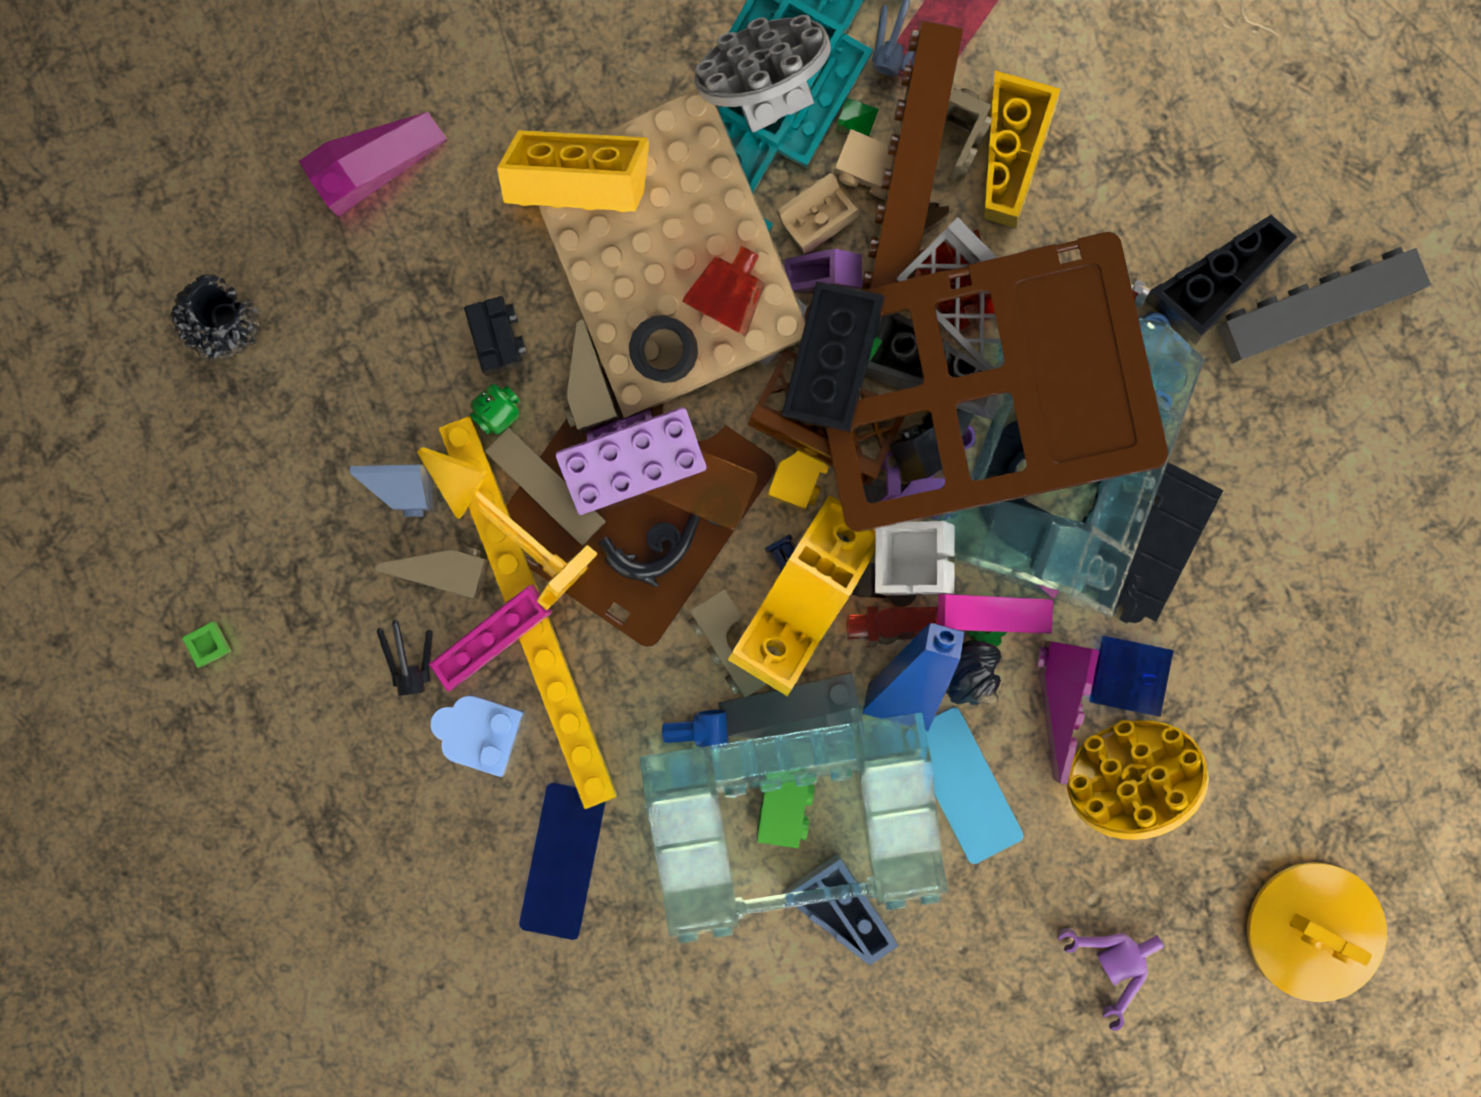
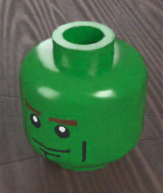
[469,384,521,435]

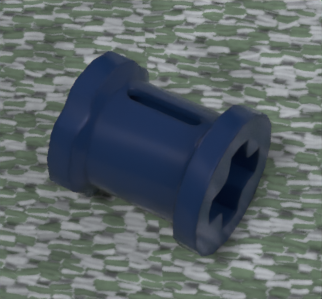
[764,534,795,575]

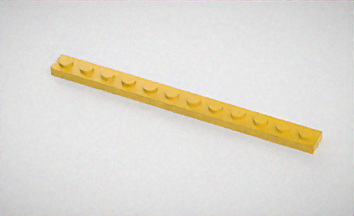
[438,416,618,809]

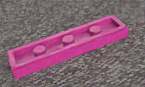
[429,585,553,692]
[937,594,1053,633]

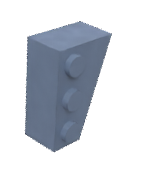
[782,853,898,965]

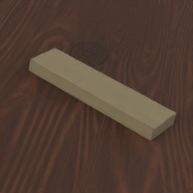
[485,427,606,546]

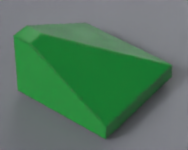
[836,98,879,136]

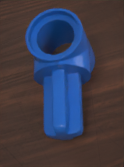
[662,710,729,749]

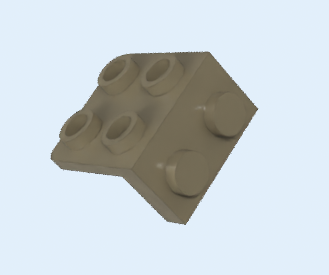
[945,88,992,182]

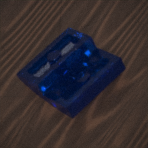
[1089,636,1174,717]

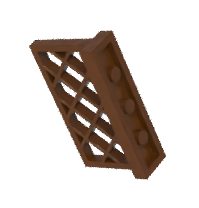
[748,349,905,486]

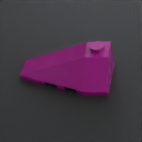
[299,112,448,217]
[1036,641,1099,785]

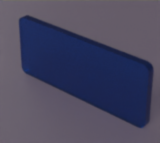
[519,782,606,940]

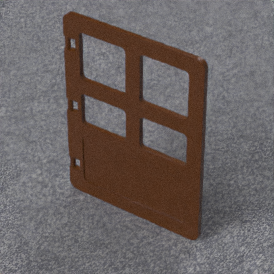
[805,232,1169,532]

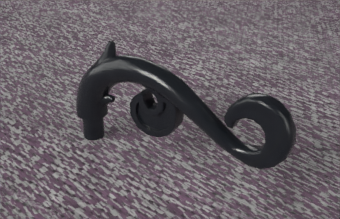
[597,486,741,587]

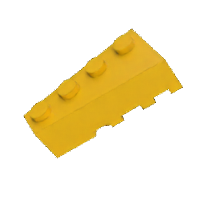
[984,70,1061,228]

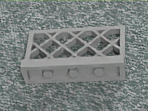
[896,217,1005,370]

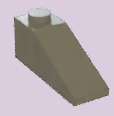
[564,319,619,433]
[374,546,489,599]

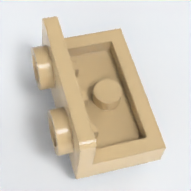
[777,173,860,255]

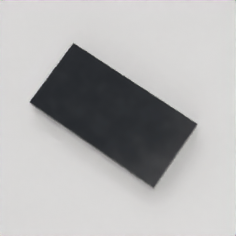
[781,281,885,433]

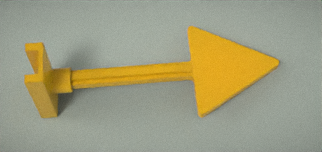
[417,447,597,610]

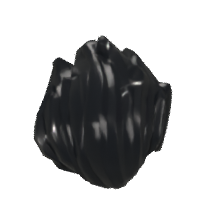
[945,640,1002,705]

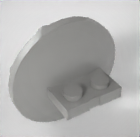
[695,15,831,133]

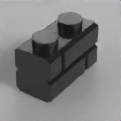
[464,296,528,376]

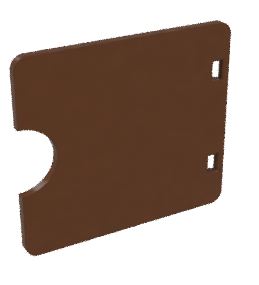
[506,366,776,647]

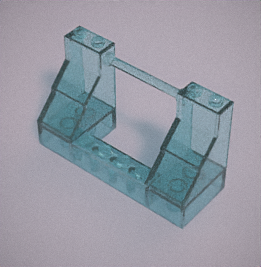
[937,318,1205,617]
[639,712,949,943]

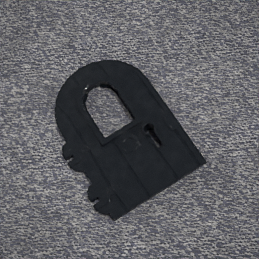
[977,420,1224,624]

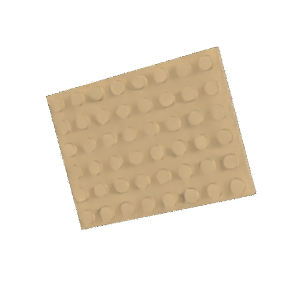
[538,88,806,418]

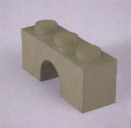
[688,589,766,698]

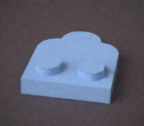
[431,695,524,777]

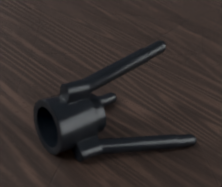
[377,620,433,696]

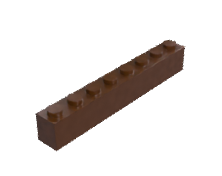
[861,20,964,290]

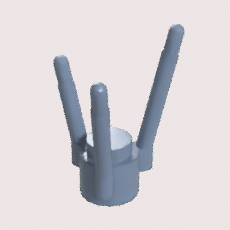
[871,0,913,77]

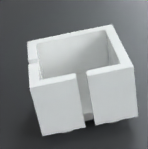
[875,521,955,596]

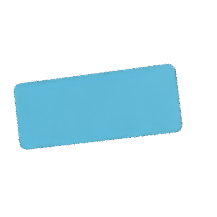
[905,707,1024,864]

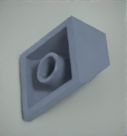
[350,464,433,517]

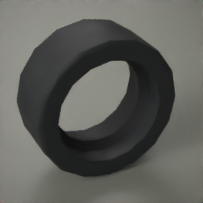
[629,315,698,383]

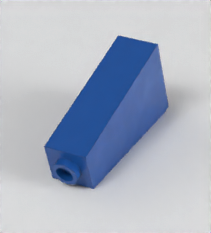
[862,623,964,731]

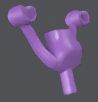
[1057,928,1164,1031]

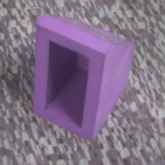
[785,249,862,293]

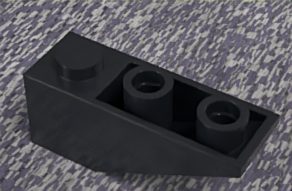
[889,409,974,482]

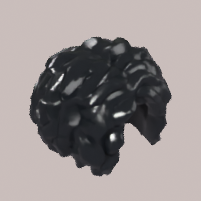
[170,274,260,360]

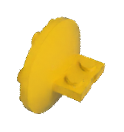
[1067,720,1209,840]
[1247,862,1387,1002]

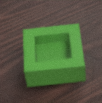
[182,622,232,668]

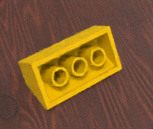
[497,130,649,212]

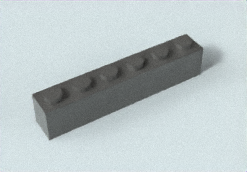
[1217,247,1431,364]

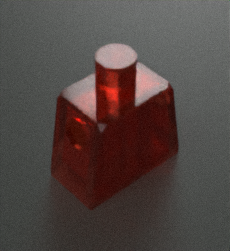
[682,246,764,337]

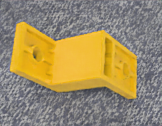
[728,495,876,696]

